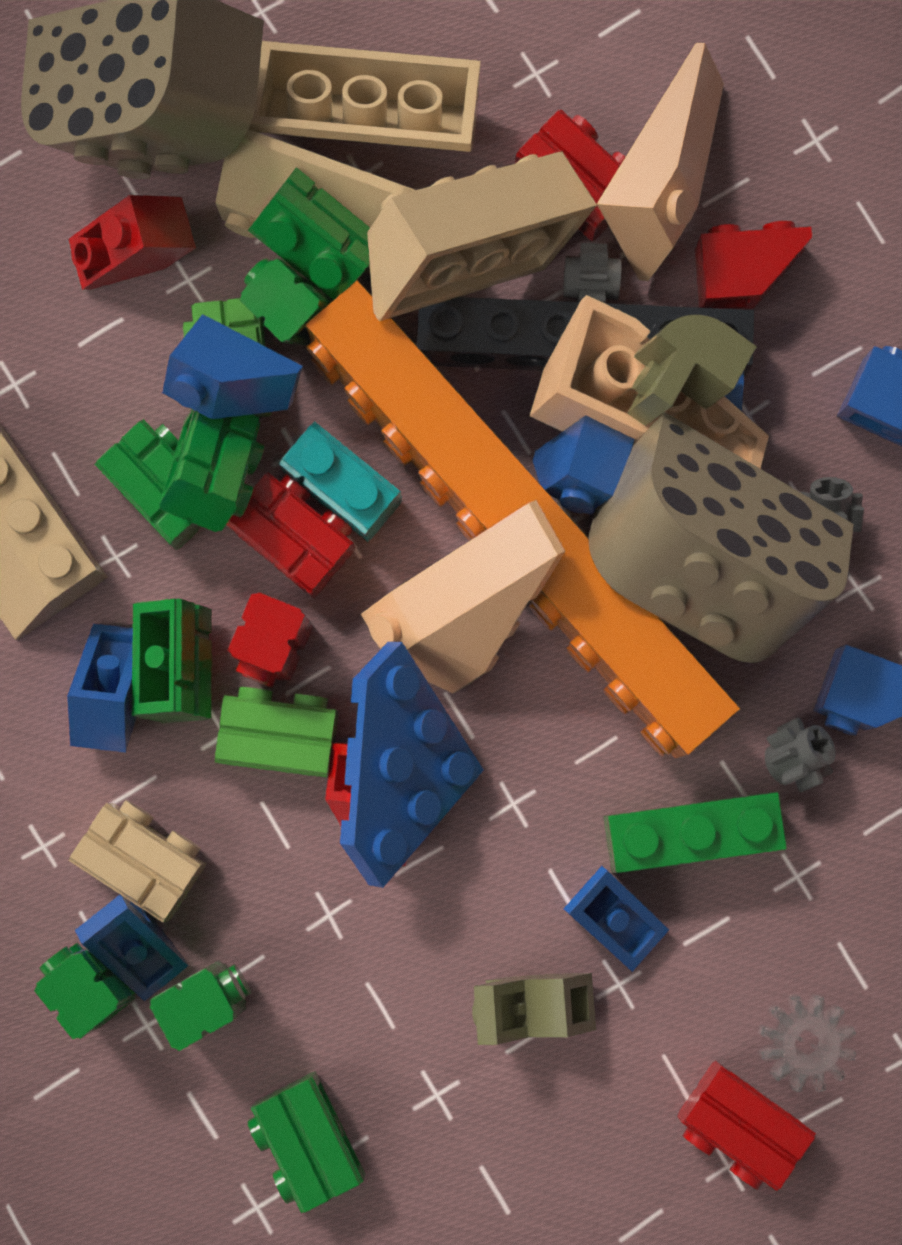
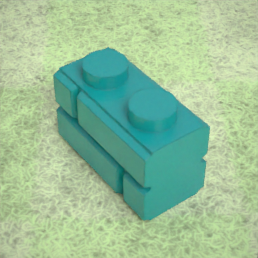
[279,421,402,543]

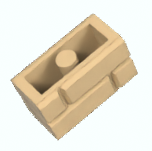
[68,800,206,923]

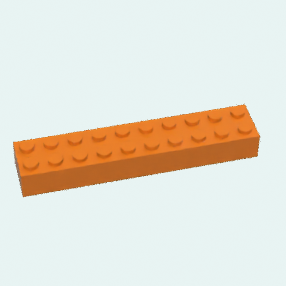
[305,280,740,759]

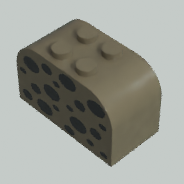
[21,0,264,179]
[589,412,854,663]

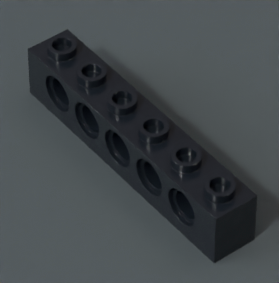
[417,297,754,377]

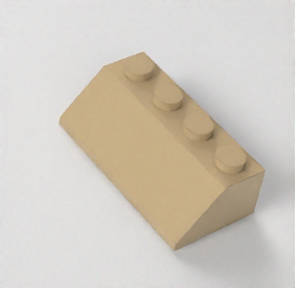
[249,41,481,152]
[216,129,415,274]
[367,151,597,321]
[0,424,108,641]

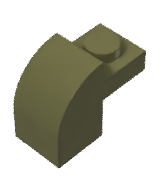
[627,315,756,426]
[472,973,596,1045]

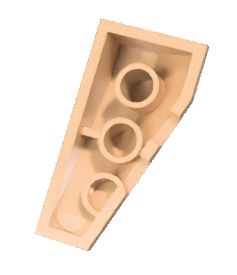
[597,43,724,281]
[530,295,769,469]
[361,500,565,693]

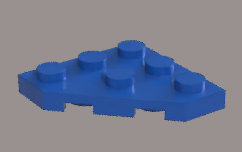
[340,642,484,888]

